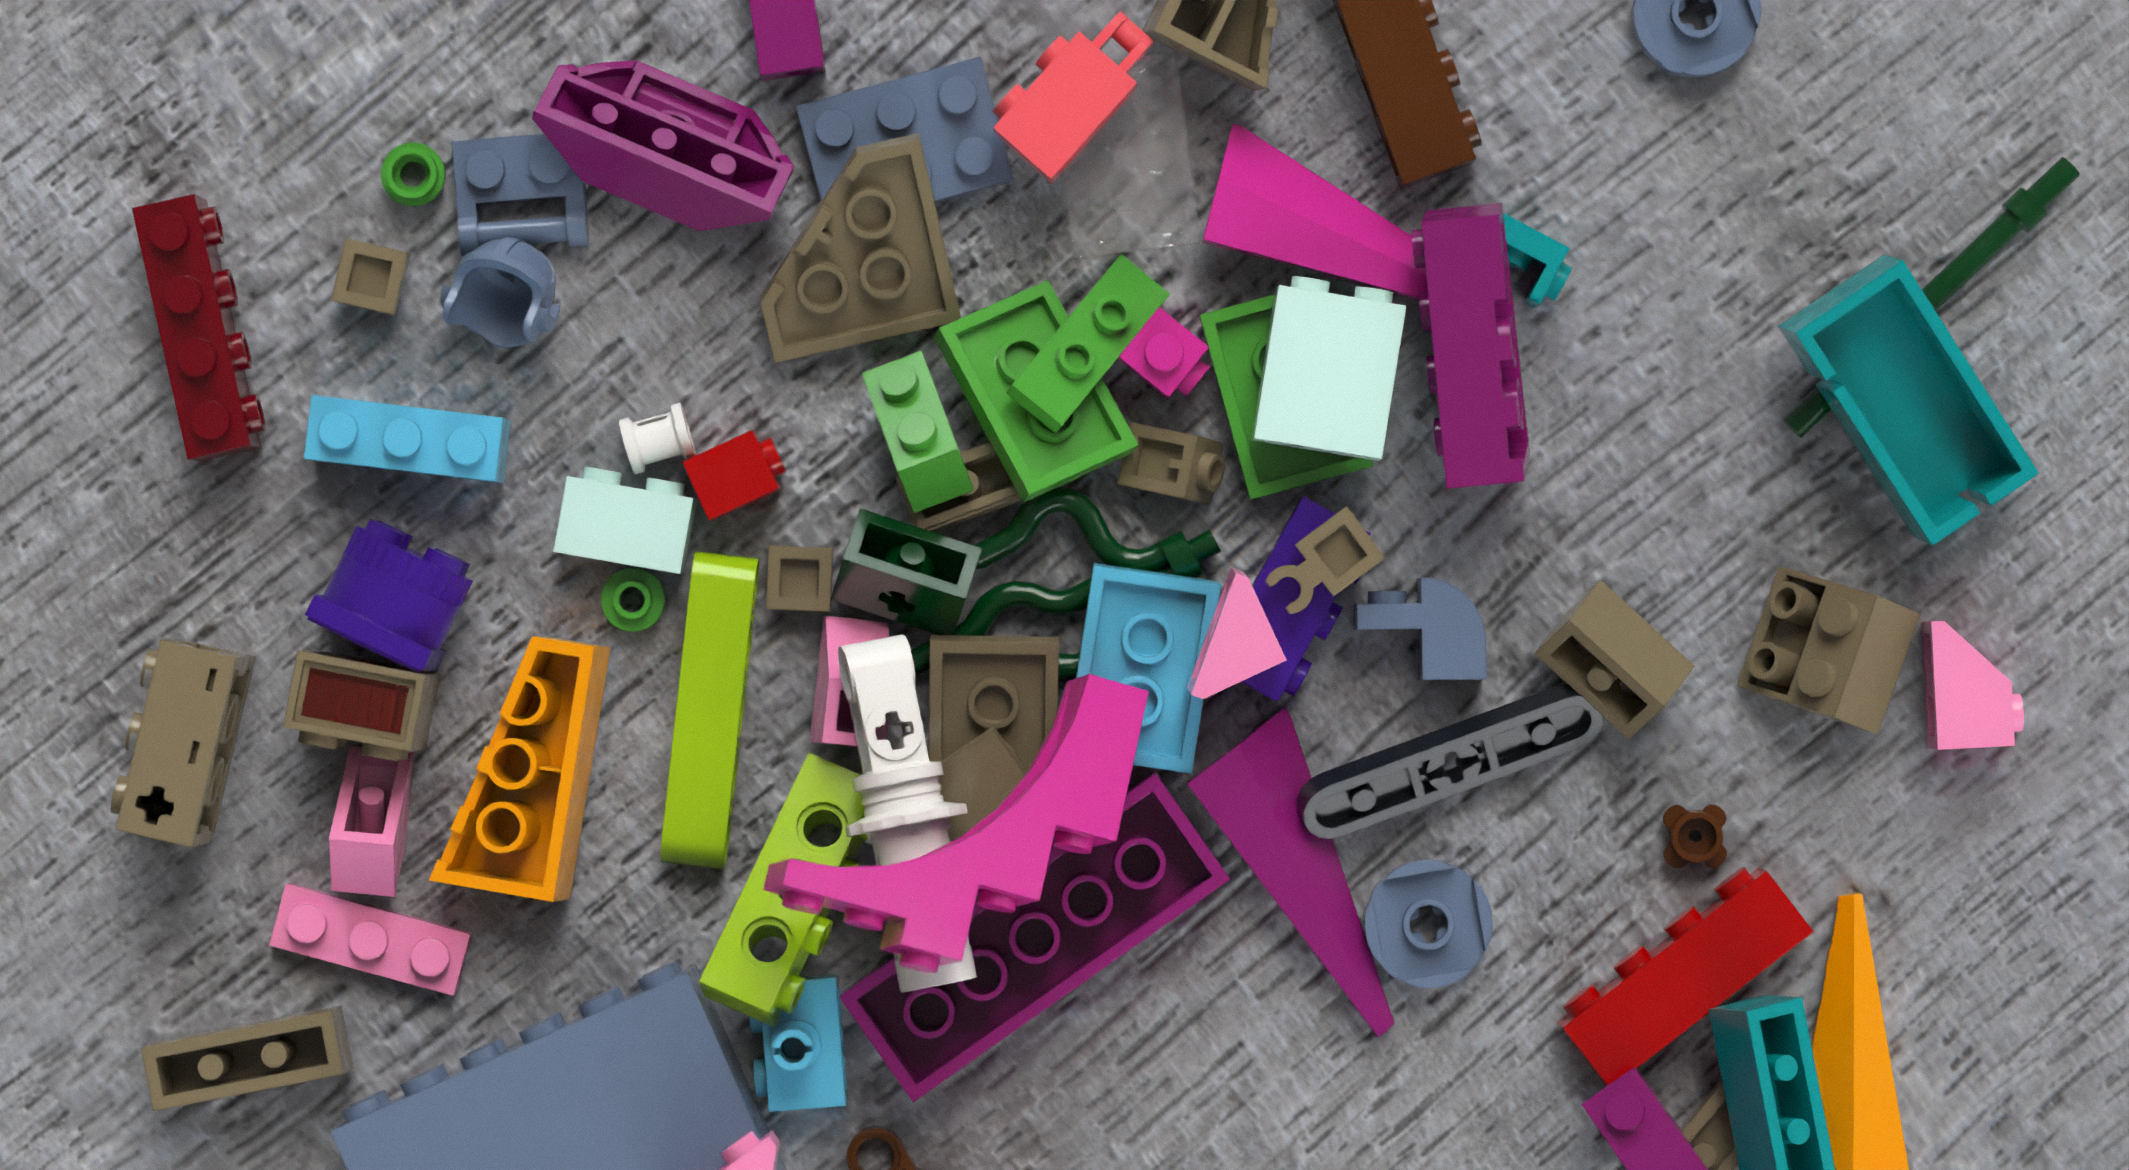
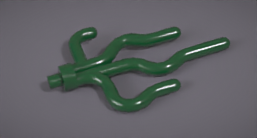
[911,487,1221,680]

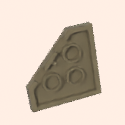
[760,133,961,363]

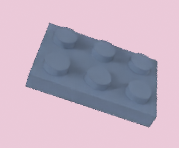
[796,56,1014,203]

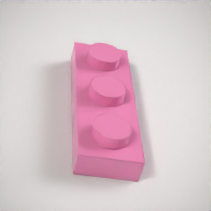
[269,883,473,996]

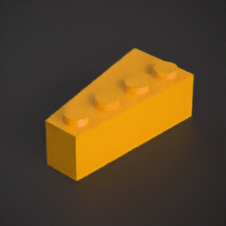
[428,636,611,902]

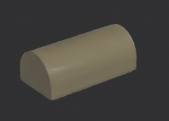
[896,441,1022,533]

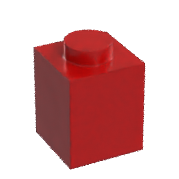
[682,430,787,521]

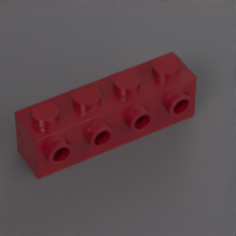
[132,194,266,462]

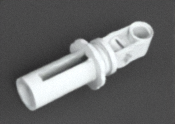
[838,634,977,993]

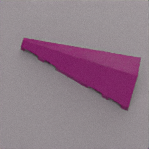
[1186,707,1394,1037]

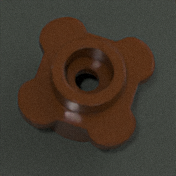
[1663,804,1727,868]

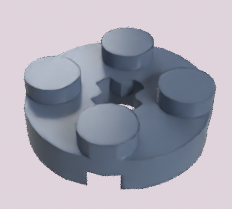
[1631,0,1761,78]
[1364,859,1493,988]

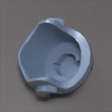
[440,237,560,348]

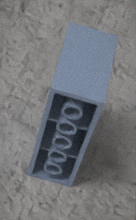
[330,960,787,1170]

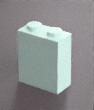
[1251,276,1406,461]

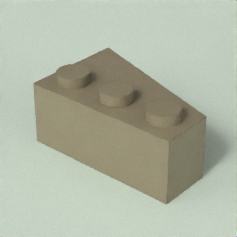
[1142,0,1278,91]

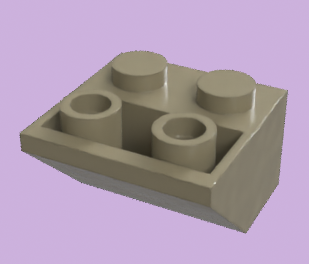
[1737,566,1920,735]

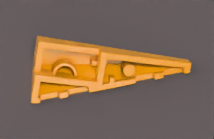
[1811,892,1909,1170]

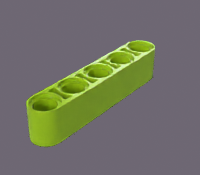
[660,551,760,869]

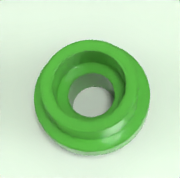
[381,142,446,207]
[601,568,665,632]

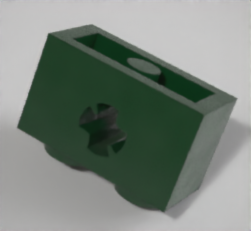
[830,508,982,635]

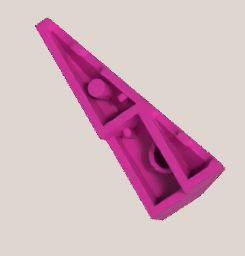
[1202,123,1515,305]

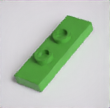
[1006,254,1170,434]

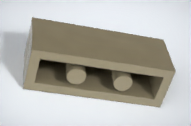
[141,1005,354,1111]

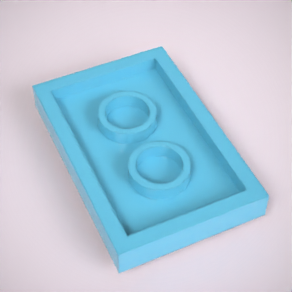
[1076,563,1221,774]

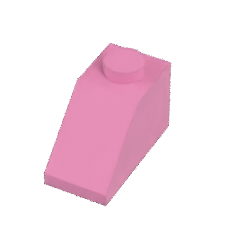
[1921,621,2024,750]
[329,746,413,897]

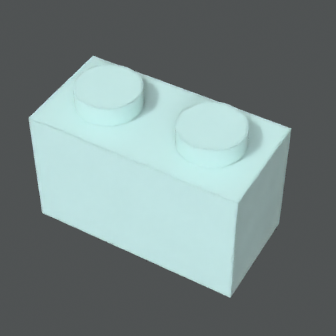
[553,466,697,575]

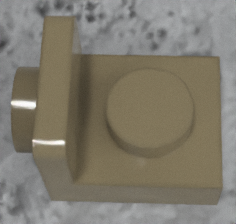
[1117,422,1225,505]

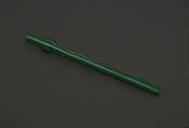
[1784,157,2080,438]

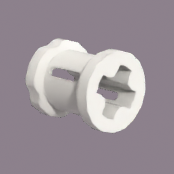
[619,403,696,474]

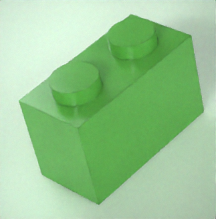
[861,351,974,513]

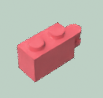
[993,11,1155,184]

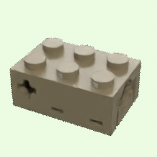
[110,639,256,848]

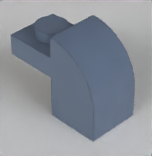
[1354,577,1487,680]

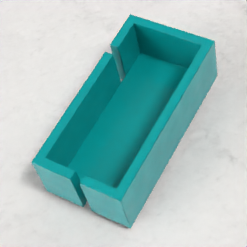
[1778,254,2039,546]

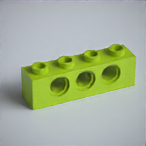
[699,753,868,1027]

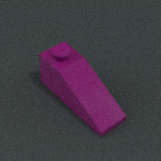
[1581,1068,1710,1170]

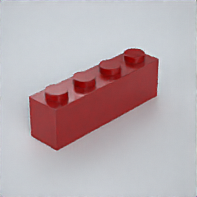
[1558,867,1814,1086]

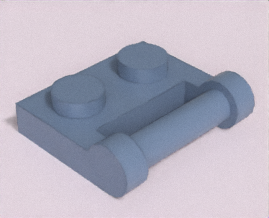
[451,134,589,256]

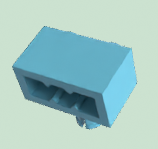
[749,973,848,1112]

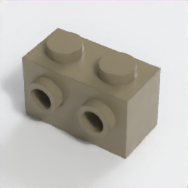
[1534,580,1695,739]

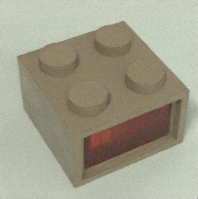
[283,650,440,761]

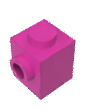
[1118,307,1210,400]

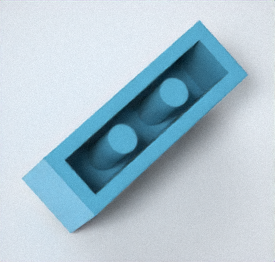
[304,395,511,484]

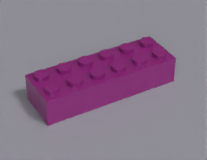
[839,772,1230,1103]

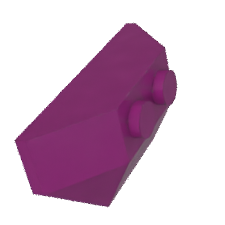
[532,60,794,231]

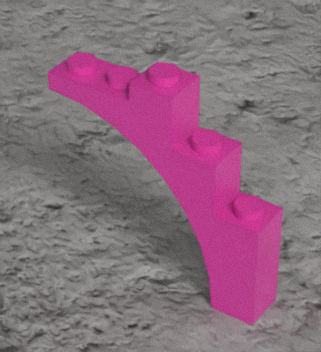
[763,674,1149,973]

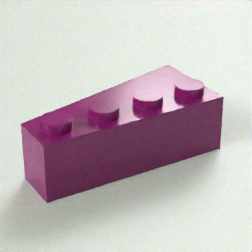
[1412,203,1530,489]

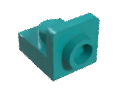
[1504,213,1572,308]

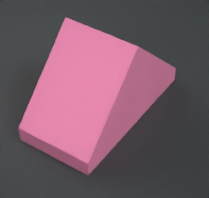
[1187,567,1286,699]

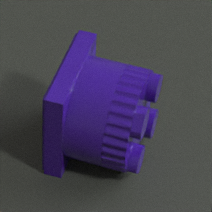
[305,519,473,673]

